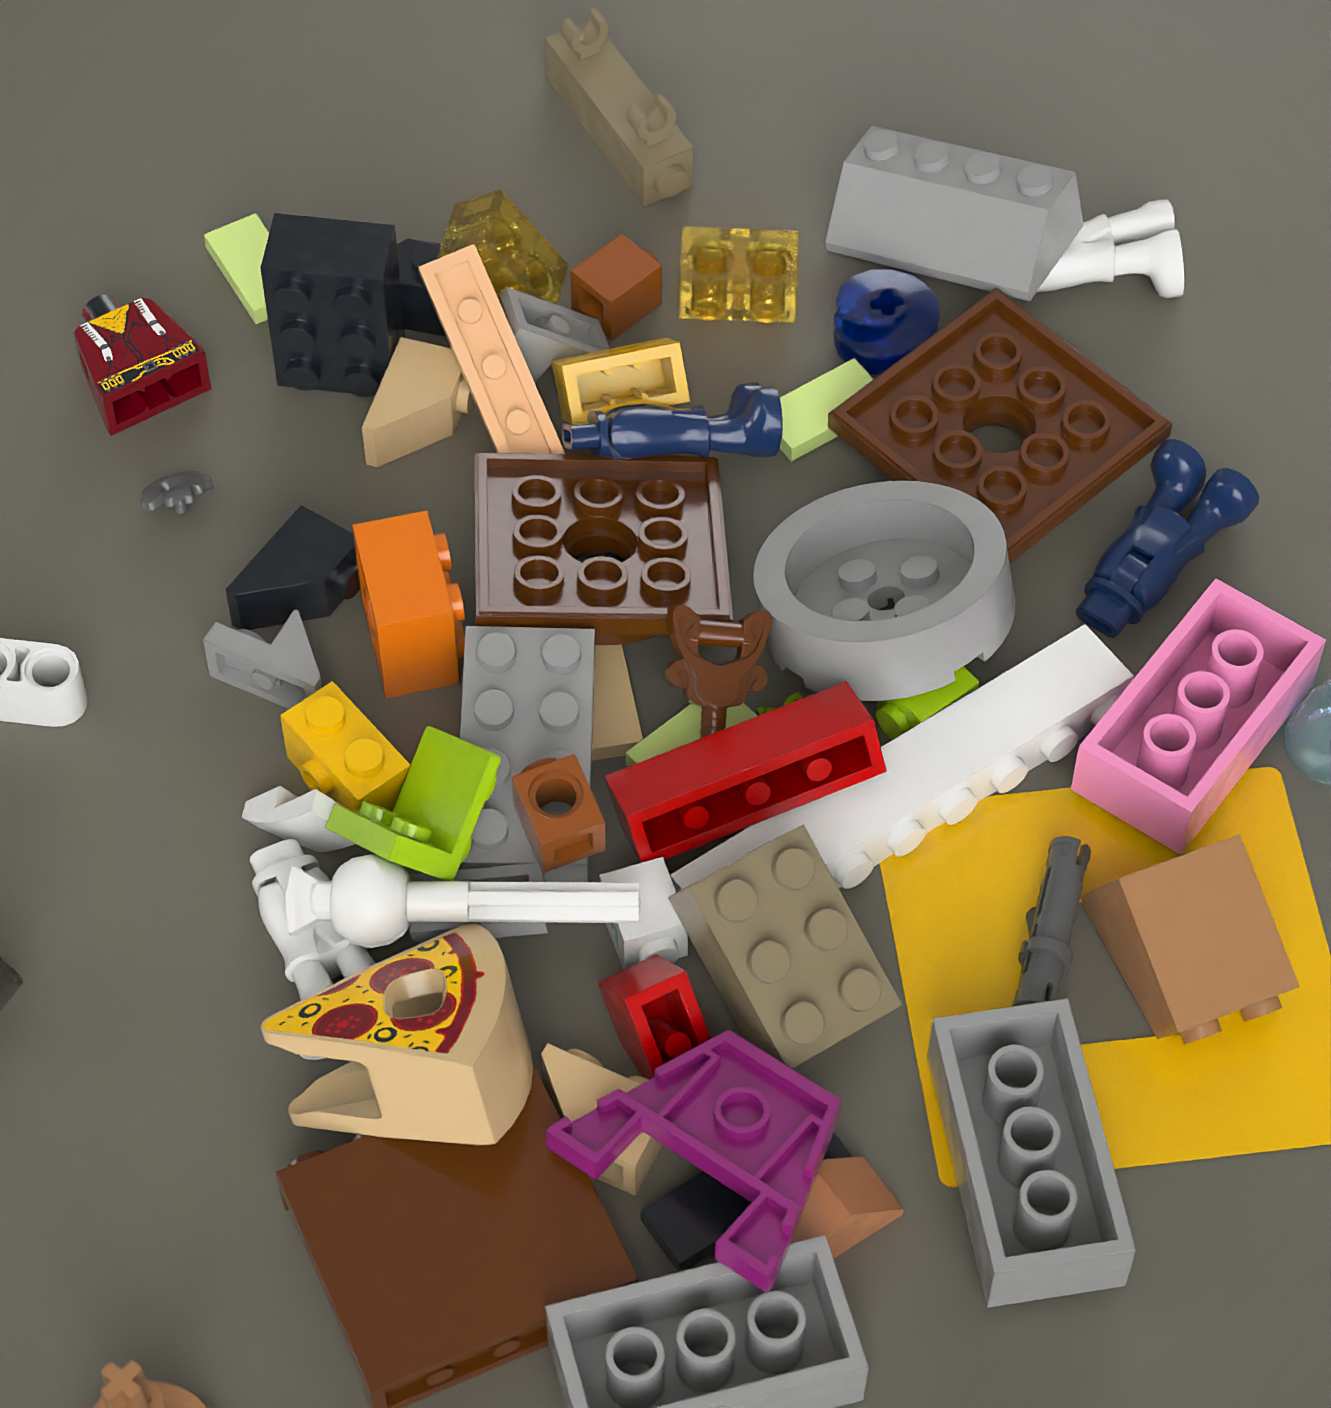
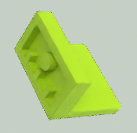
[325,726,501,881]

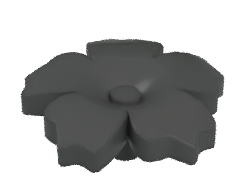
[141,471,214,514]

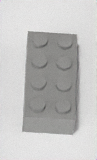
[458,626,595,882]
[927,998,1136,1308]
[545,1235,868,1408]

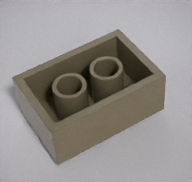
[668,824,902,1069]

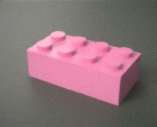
[1071,579,1326,855]

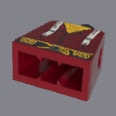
[74,295,211,436]

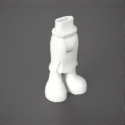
[1037,199,1184,298]
[250,839,376,1060]

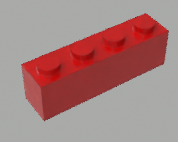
[604,681,887,863]

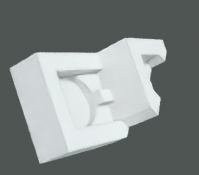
[242,786,355,852]

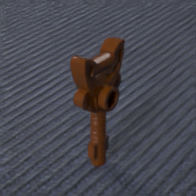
[664,603,772,739]

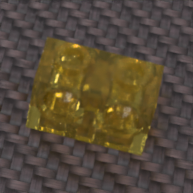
[438,189,569,309]
[679,227,799,323]

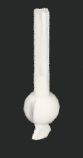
[284,854,641,948]

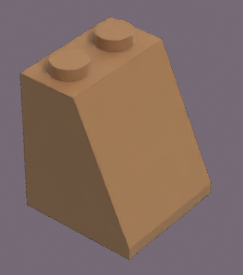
[1080,834,1300,1044]

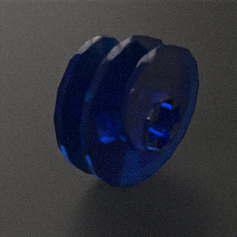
[833,269,940,375]

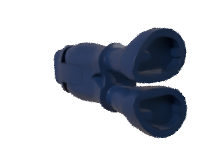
[562,382,783,459]
[1076,439,1259,638]

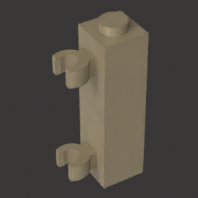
[545,7,693,207]

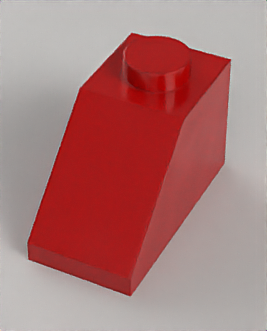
[598,954,711,1080]

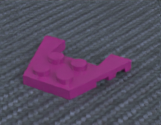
[546,1029,841,1293]

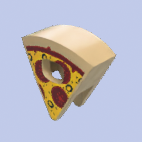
[260,922,533,1145]

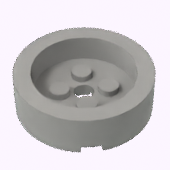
[753,481,1015,701]

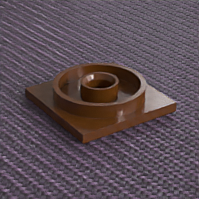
[827,288,1172,564]
[474,453,733,645]

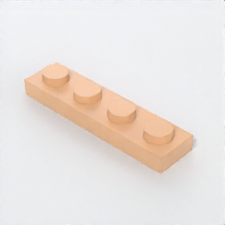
[418,244,565,454]

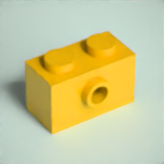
[551,337,690,423]
[280,681,411,812]

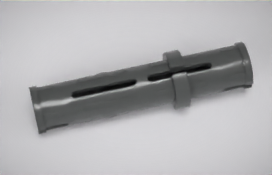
[1012,836,1091,1007]

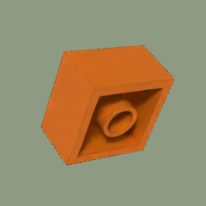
[352,510,465,699]

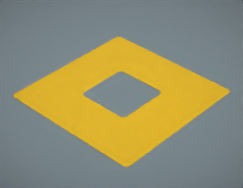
[879,767,1331,1187]

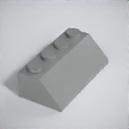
[825,126,1084,301]

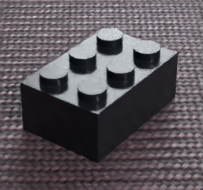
[260,213,405,397]

